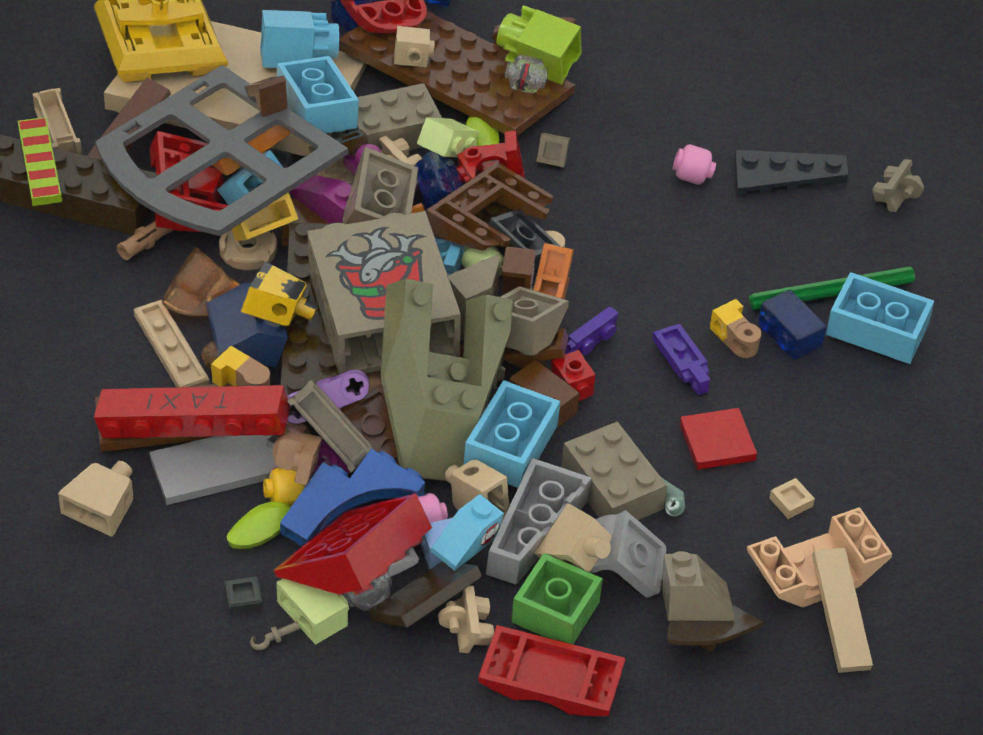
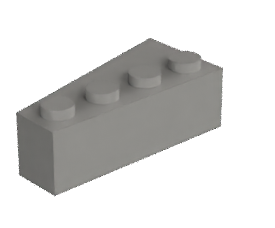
[486,458,592,585]

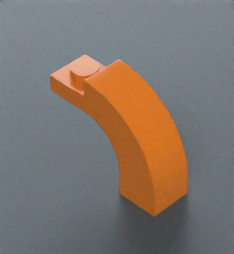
[533,243,574,299]

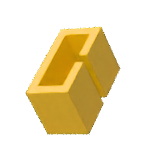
[231,192,298,241]

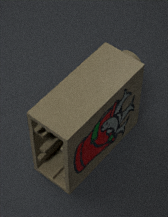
[307,211,461,375]

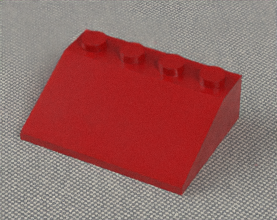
[273,494,432,595]

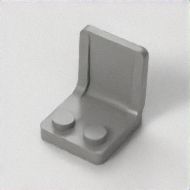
[589,510,666,598]

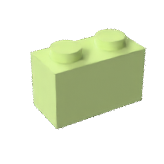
[417,117,479,157]
[277,579,349,645]

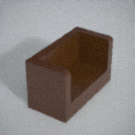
[502,246,536,296]

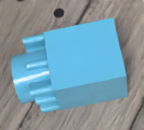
[260,10,339,68]

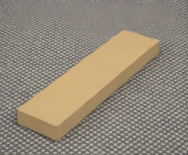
[134,300,210,388]
[812,548,873,673]

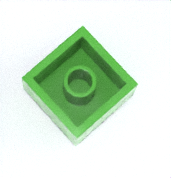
[512,553,603,644]

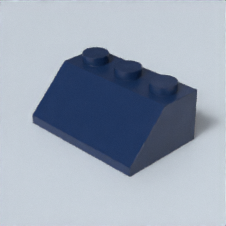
[206,282,288,367]

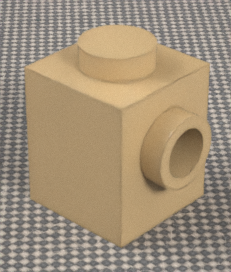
[394,26,435,67]

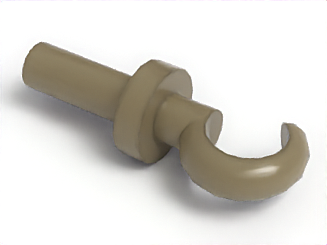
[250,621,300,650]

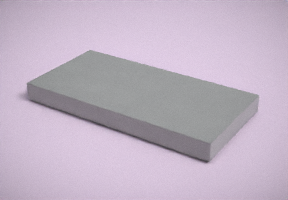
[150,435,279,505]

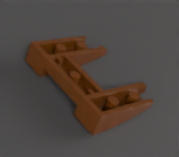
[426,162,553,251]

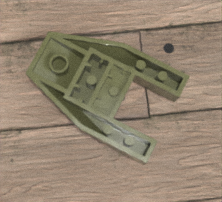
[381,279,513,482]

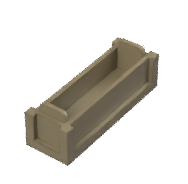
[287,379,376,472]

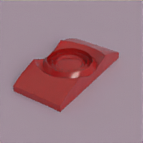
[478,625,626,716]

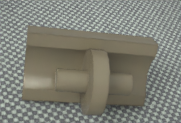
[873,159,924,212]

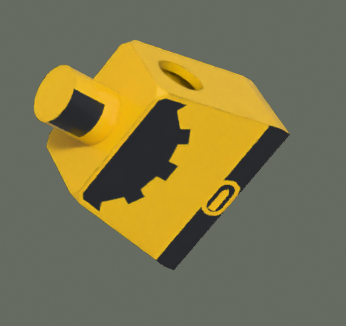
[241,262,319,326]

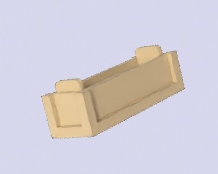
[32,88,82,155]

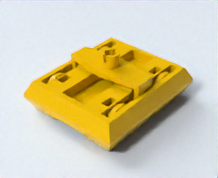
[94,0,228,82]

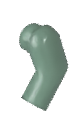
[661,477,685,516]

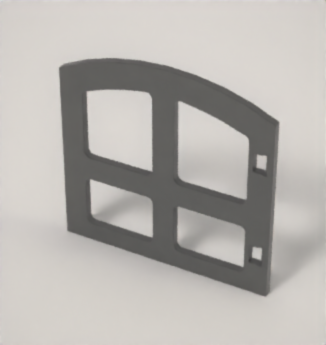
[95,65,348,236]

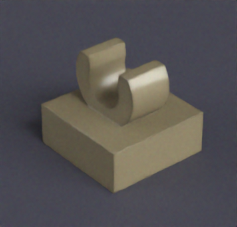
[536,133,570,167]

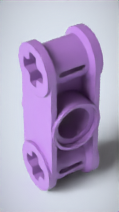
[287,369,369,424]

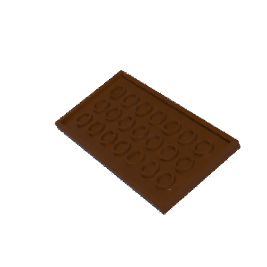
[339,11,575,136]

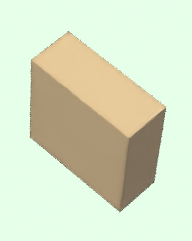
[769,478,815,519]

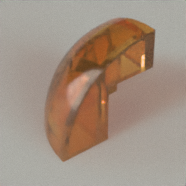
[162,247,240,316]

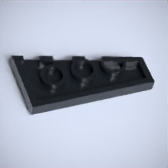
[734,150,848,196]

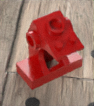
[456,131,525,183]

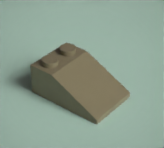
[342,147,418,224]

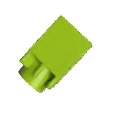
[497,5,582,85]

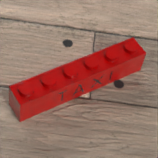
[94,385,290,438]

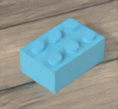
[277,56,359,133]
[826,272,934,364]
[464,380,560,488]

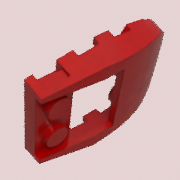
[340,0,427,33]

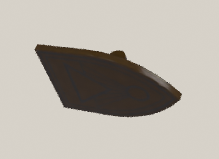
[667,605,763,652]

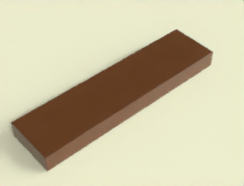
[87,77,171,160]

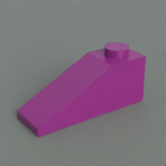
[289,175,352,224]

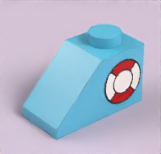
[431,494,504,571]

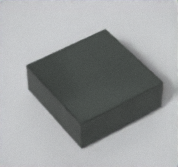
[225,577,262,614]

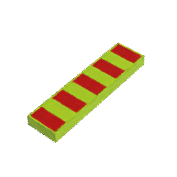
[18,117,62,206]

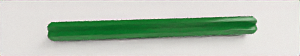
[749,267,915,310]

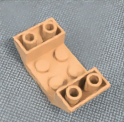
[747,507,892,607]

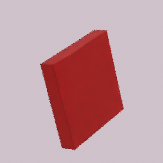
[679,408,757,470]

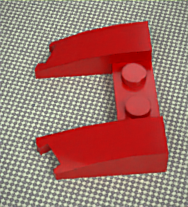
[150,131,237,232]

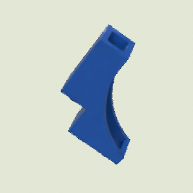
[280,449,425,547]

